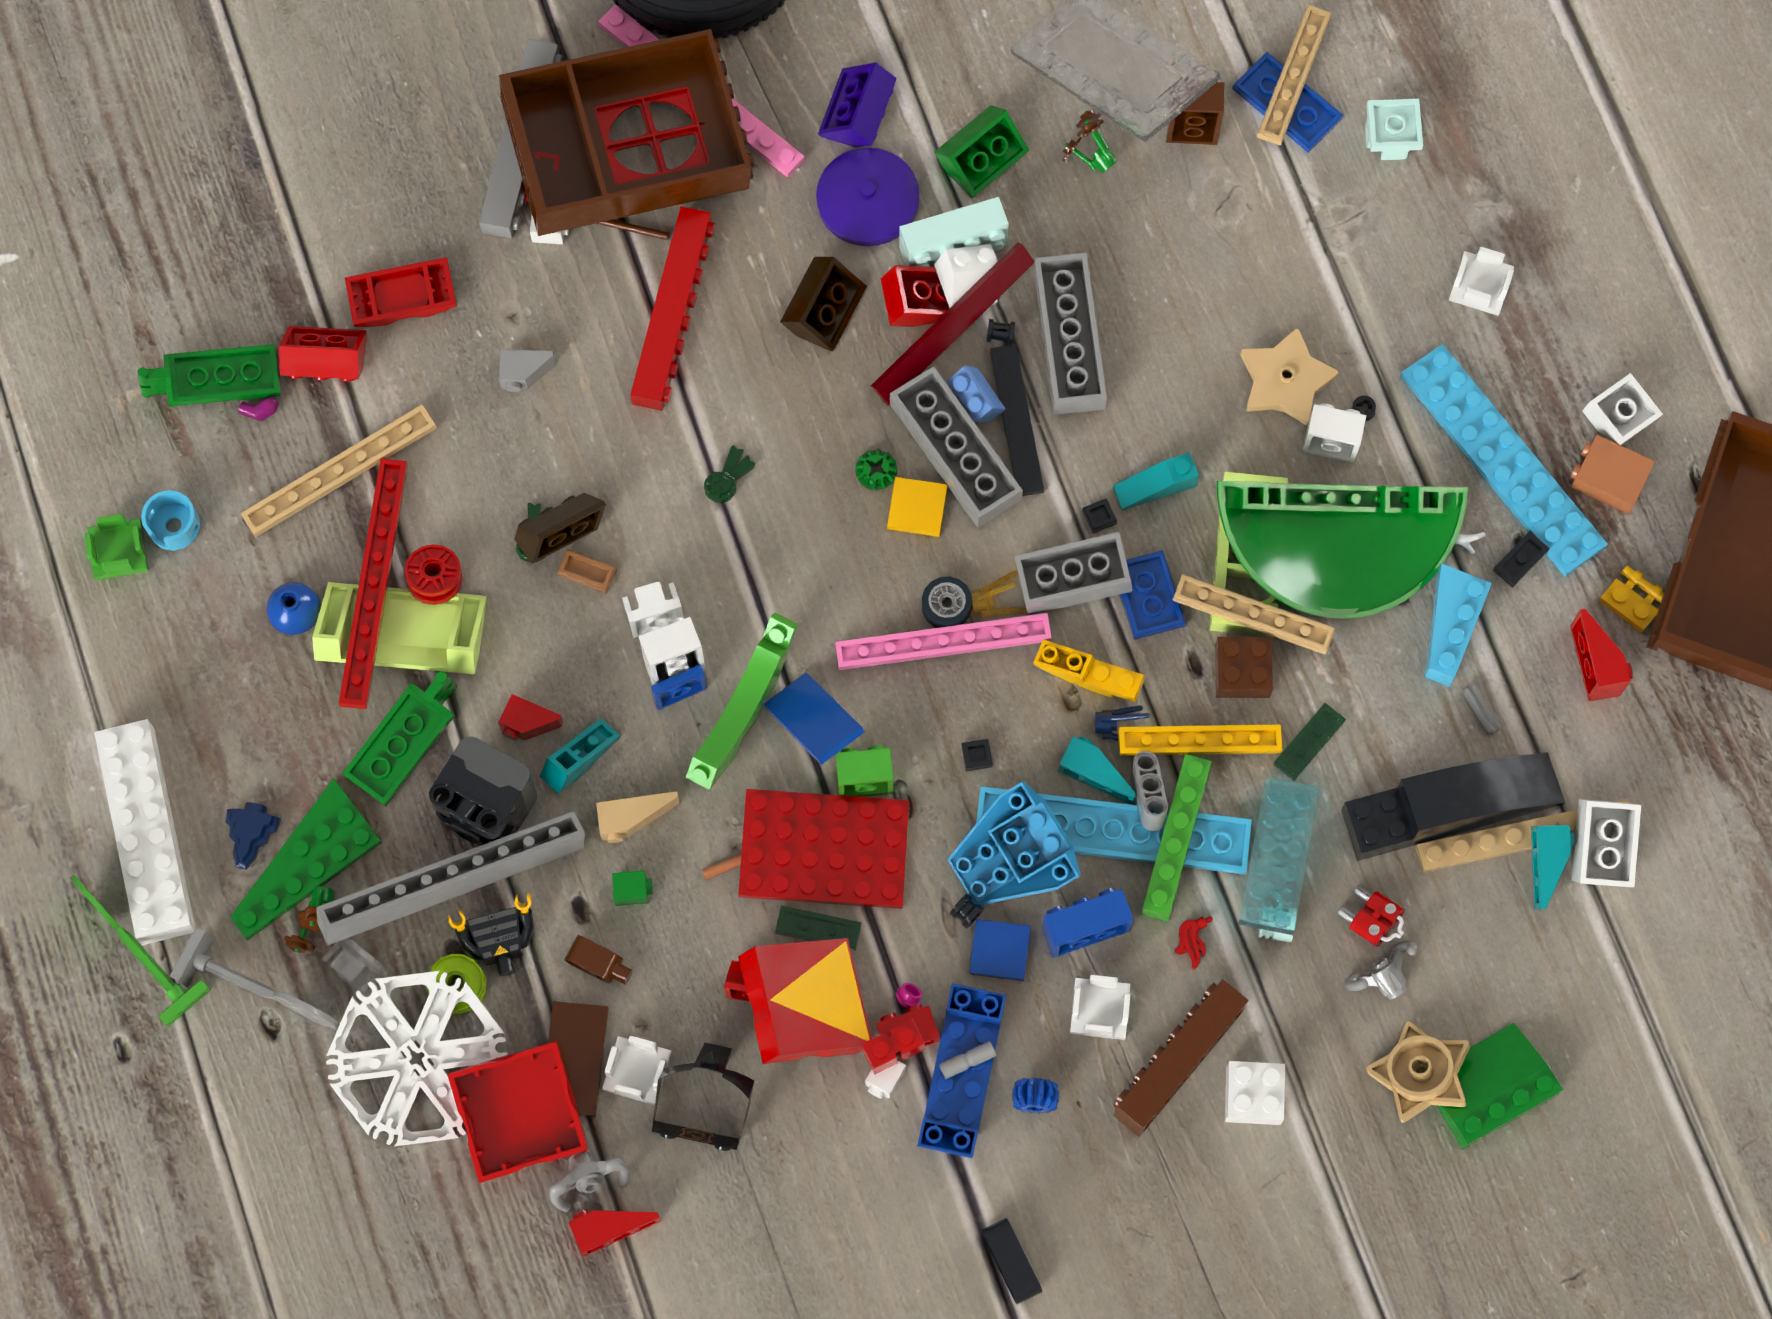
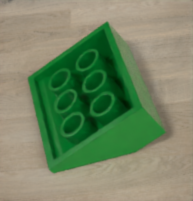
[1436,1023,1563,1150]

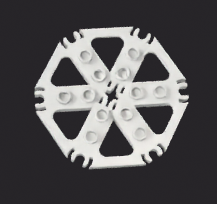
[326,971,508,1146]

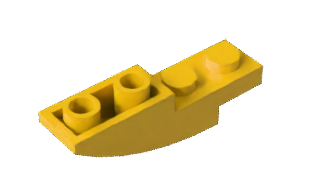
[1033,640,1145,702]

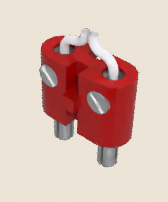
[1338,886,1405,947]

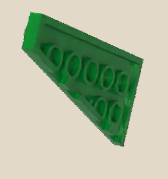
[230,778,382,941]

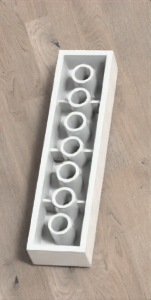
[94,719,196,945]

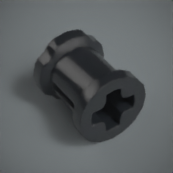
[986,319,1015,345]

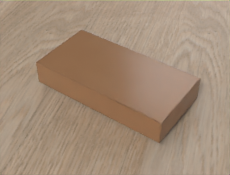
[557,549,617,594]

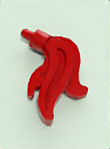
[1175,916,1213,970]

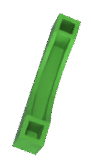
[1142,754,1212,923]

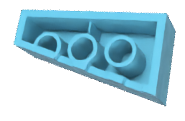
[1425,563,1492,687]

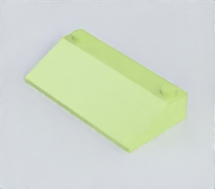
[312,582,487,674]

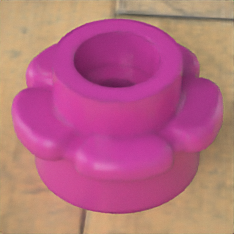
[896,983,922,1008]

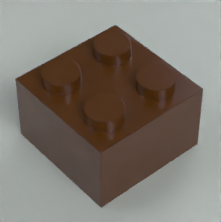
[1215,637,1273,698]

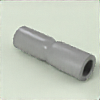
[939,1041,996,1079]

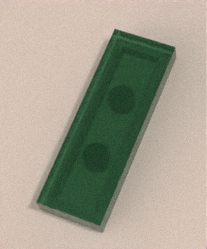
[1274,703,1346,781]
[775,905,862,951]

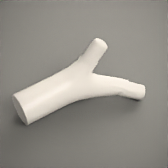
[1455,532,1486,555]

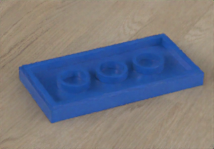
[1232,52,1343,153]
[764,672,865,765]

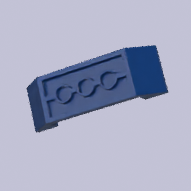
[917,983,1006,1158]

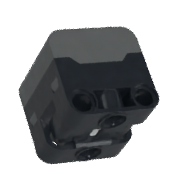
[429,736,537,846]

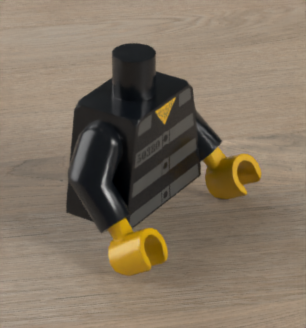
[448,893,534,976]

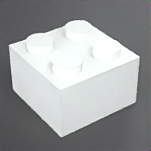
[1302,403,1366,463]
[1225,1061,1285,1125]

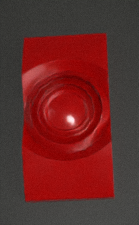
[345,257,457,327]

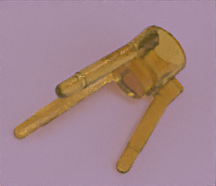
[971,570,1027,617]

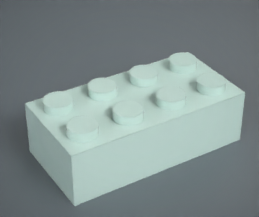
[899,197,1009,267]

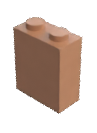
[1570,435,1655,515]

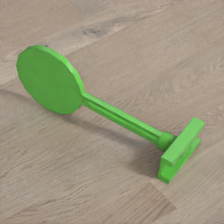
[70,875,211,1027]

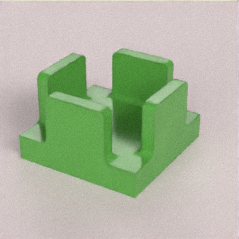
[84,514,149,580]

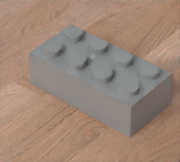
[1014,532,1133,615]

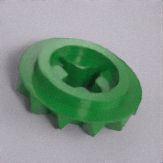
[855,448,897,490]

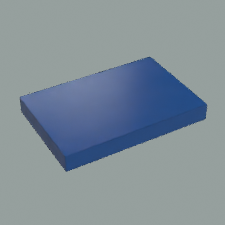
[1120,550,1186,640]

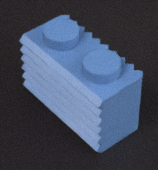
[947,366,1006,423]

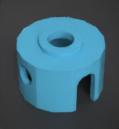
[141,490,201,551]

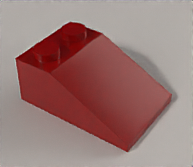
[880,265,950,327]
[1570,609,1633,701]

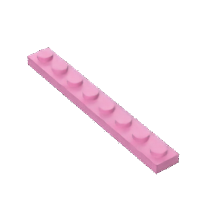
[835,613,1052,670]

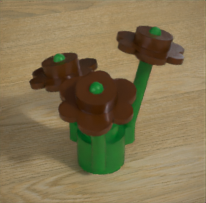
[1062,110,1118,173]
[284,886,335,953]

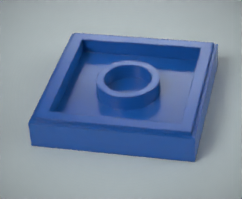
[651,665,707,710]
[969,919,1030,981]

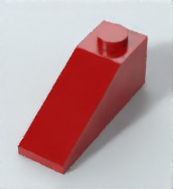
[568,1209,661,1257]

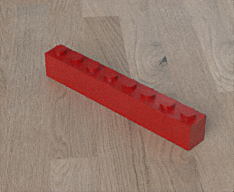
[630,206,715,411]

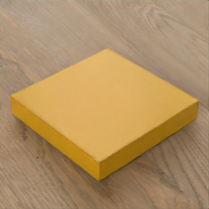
[887,477,948,537]

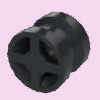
[950,894,984,929]

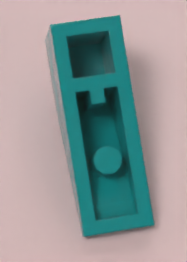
[1113,452,1199,511]
[539,718,620,794]
[1058,736,1136,805]
[1531,825,1574,909]

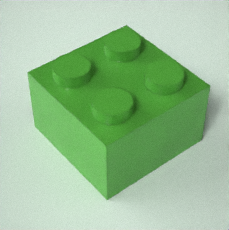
[836,745,893,797]

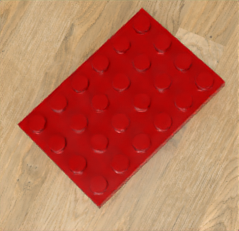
[738,789,909,909]

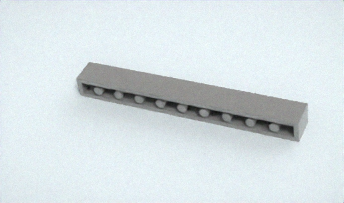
[316,811,585,945]

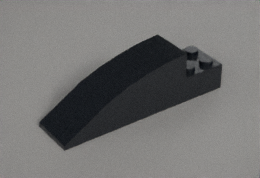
[1341,752,1565,861]

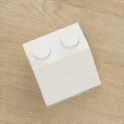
[934,244,998,308]
[1582,373,1663,445]

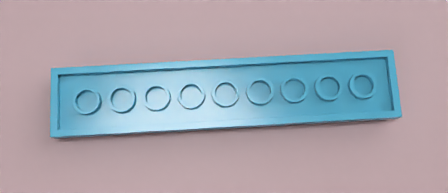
[1400,344,1608,577]
[976,786,1252,875]

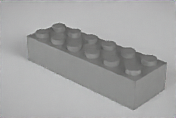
[1033,253,1107,415]
[890,366,1023,528]

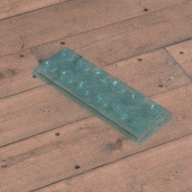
[1238,777,1320,935]

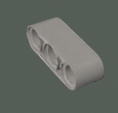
[1131,751,1168,831]

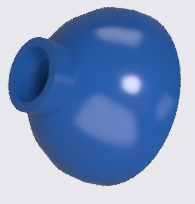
[267,582,321,635]

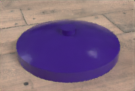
[816,148,919,246]

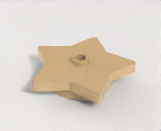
[1240,329,1338,425]
[1366,1021,1470,1123]

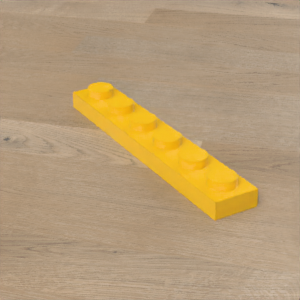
[1118,724,1282,756]

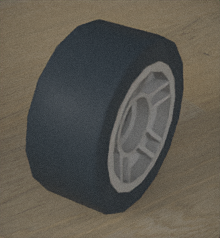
[922,576,972,628]

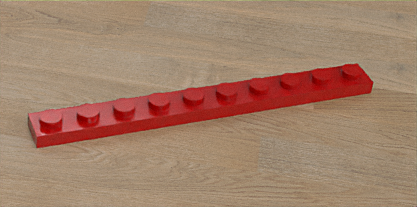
[339,459,408,709]

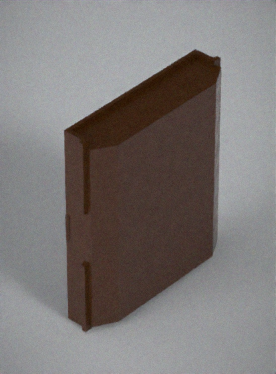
[1646,411,1772,691]

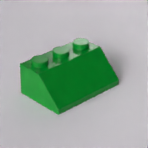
[934,105,1030,198]

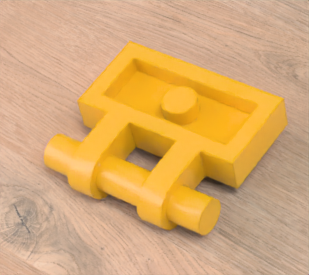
[1599,565,1664,633]

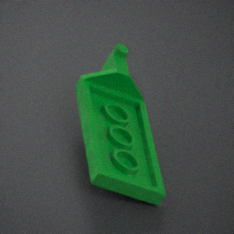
[137,344,280,407]
[342,671,457,807]

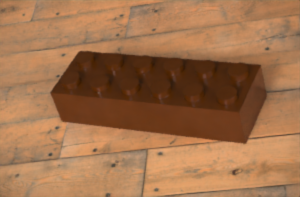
[1113,979,1249,1137]

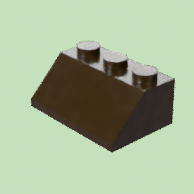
[780,257,867,351]
[514,493,606,564]

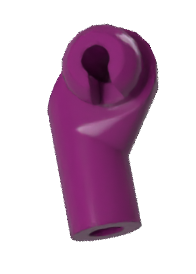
[238,397,279,421]

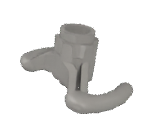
[1345,940,1418,999]
[549,1151,630,1212]

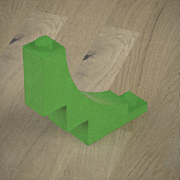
[686,612,798,790]

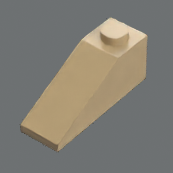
[596,791,680,843]

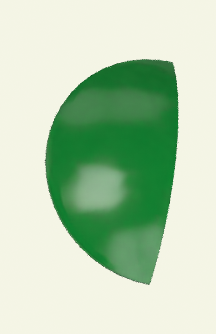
[1217,481,1468,619]

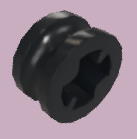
[1352,395,1376,421]

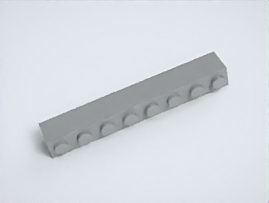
[479,39,563,239]

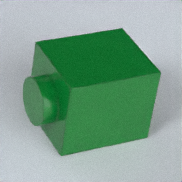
[612,870,653,906]

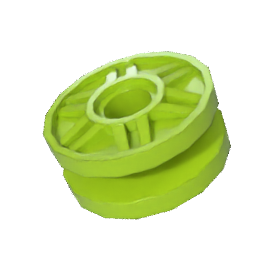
[426,954,488,1015]

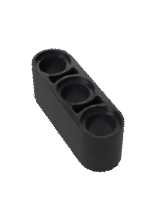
[981,1218,1042,1304]

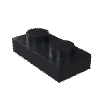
[1493,531,1550,588]

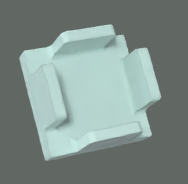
[1365,99,1423,160]

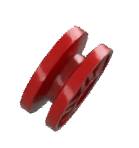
[404,544,463,605]

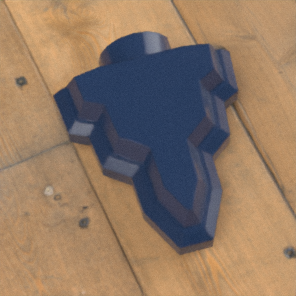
[226,802,281,870]

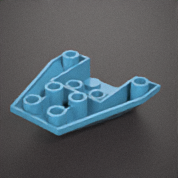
[947,781,1081,905]

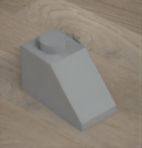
[499,350,555,392]

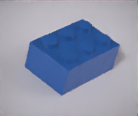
[1042,888,1134,958]

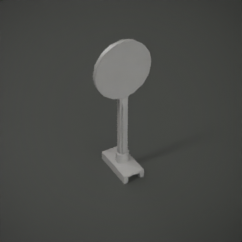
[170,927,340,1029]

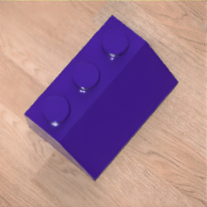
[818,62,897,147]

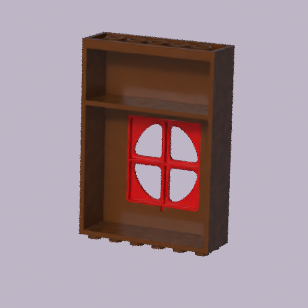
[499,29,754,236]

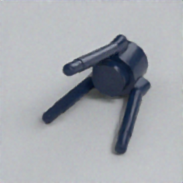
[1095,705,1150,741]

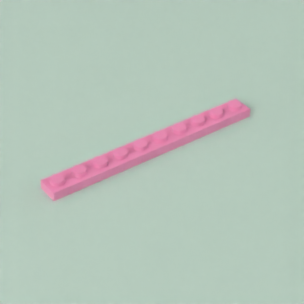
[598,4,805,178]

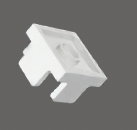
[1449,247,1514,316]
[622,582,684,638]
[1070,975,1131,1040]
[602,1036,672,1105]

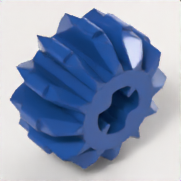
[1012,1077,1059,1114]

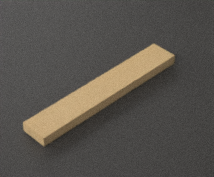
[1257,5,1332,146]
[1173,574,1335,655]

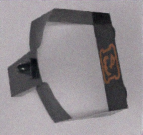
[652,1043,754,1151]

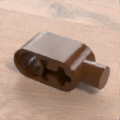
[564,935,633,985]

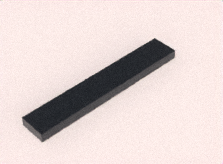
[990,344,1044,496]

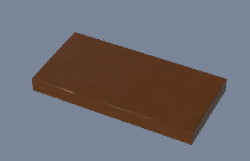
[548,1001,609,1117]

